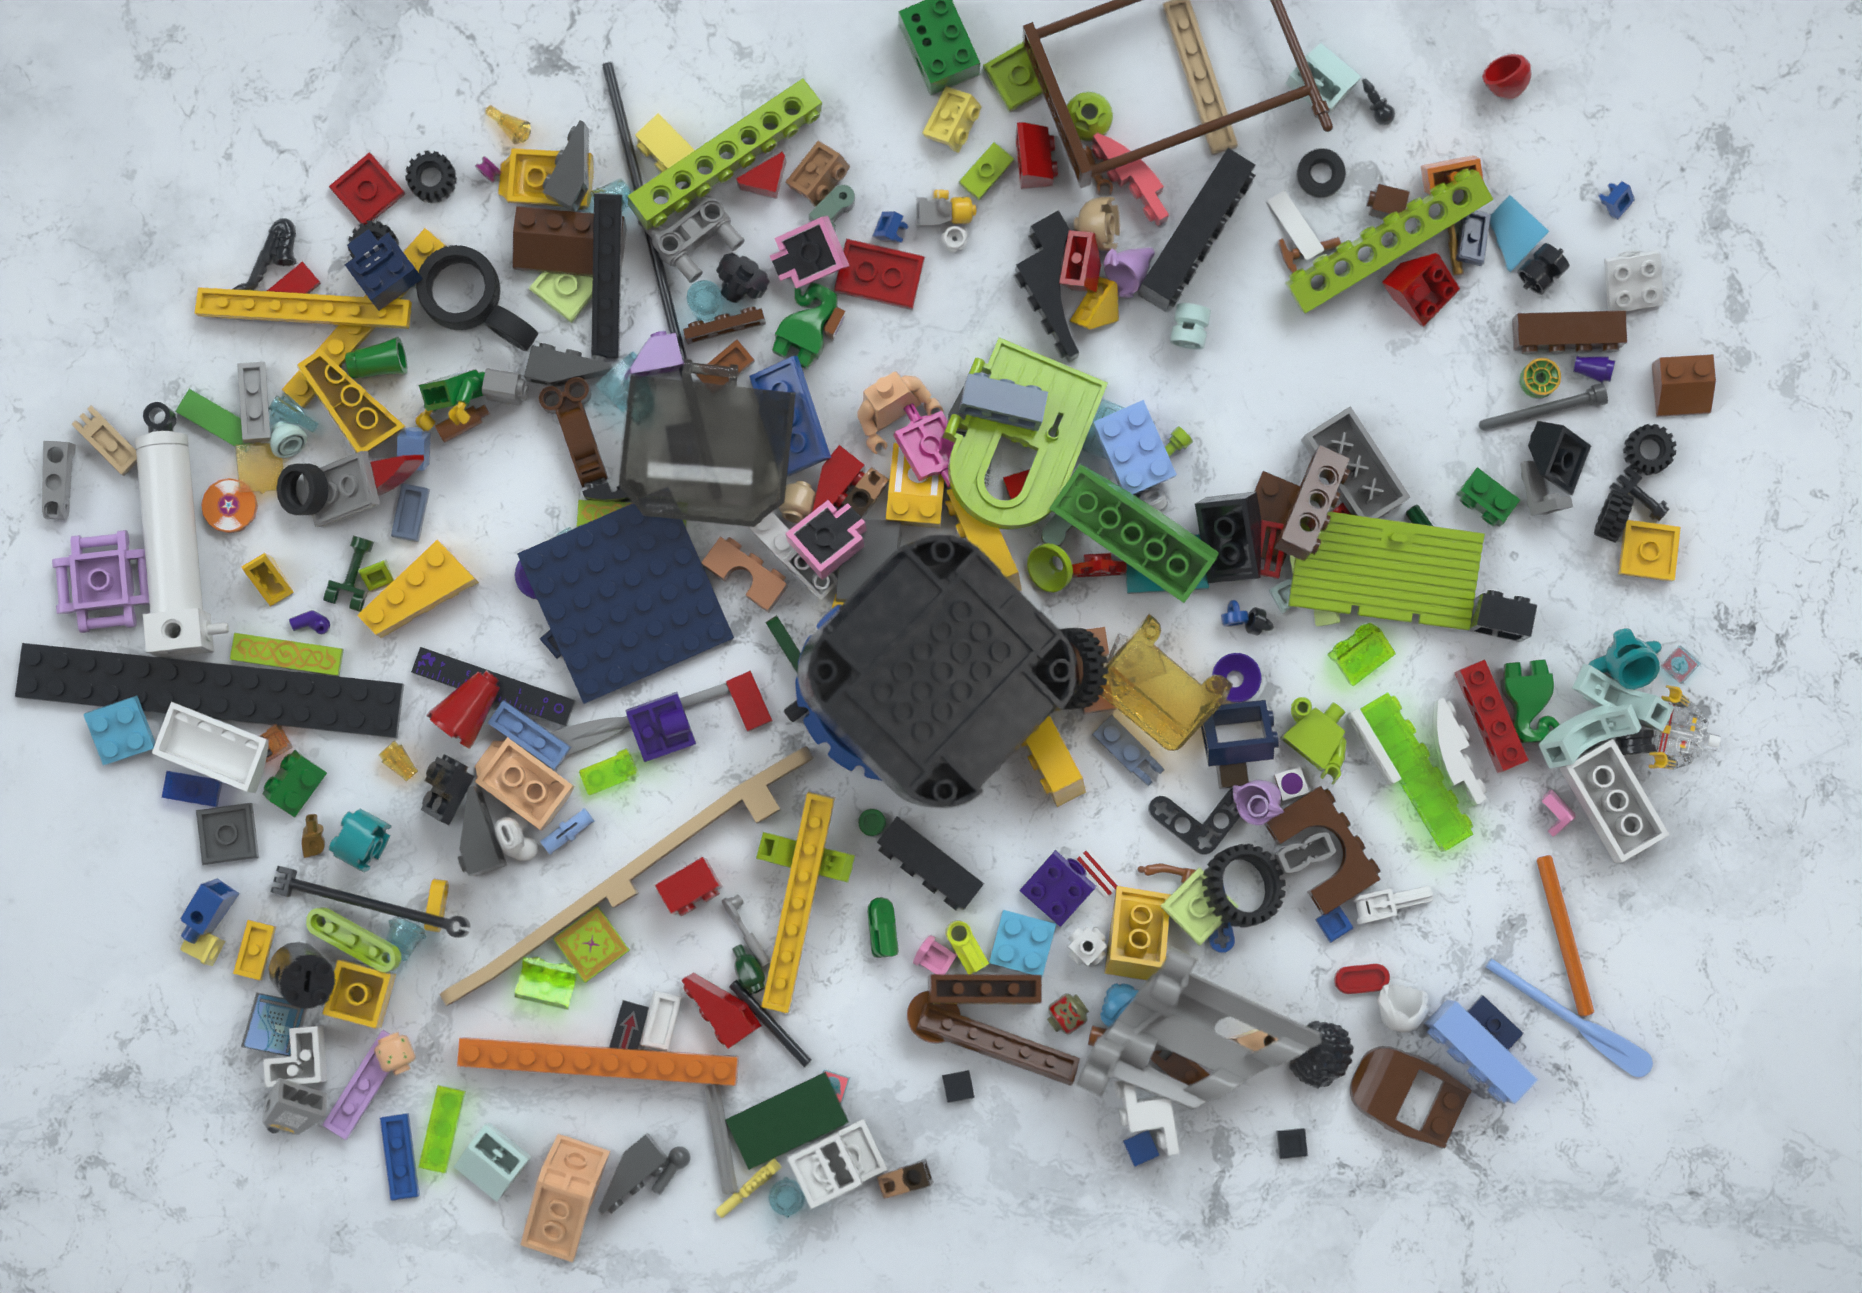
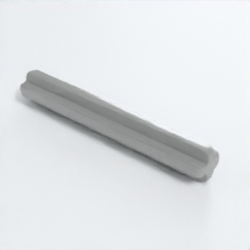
[705,1084,738,1194]

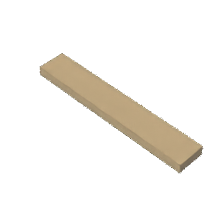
[1162,0,1238,155]

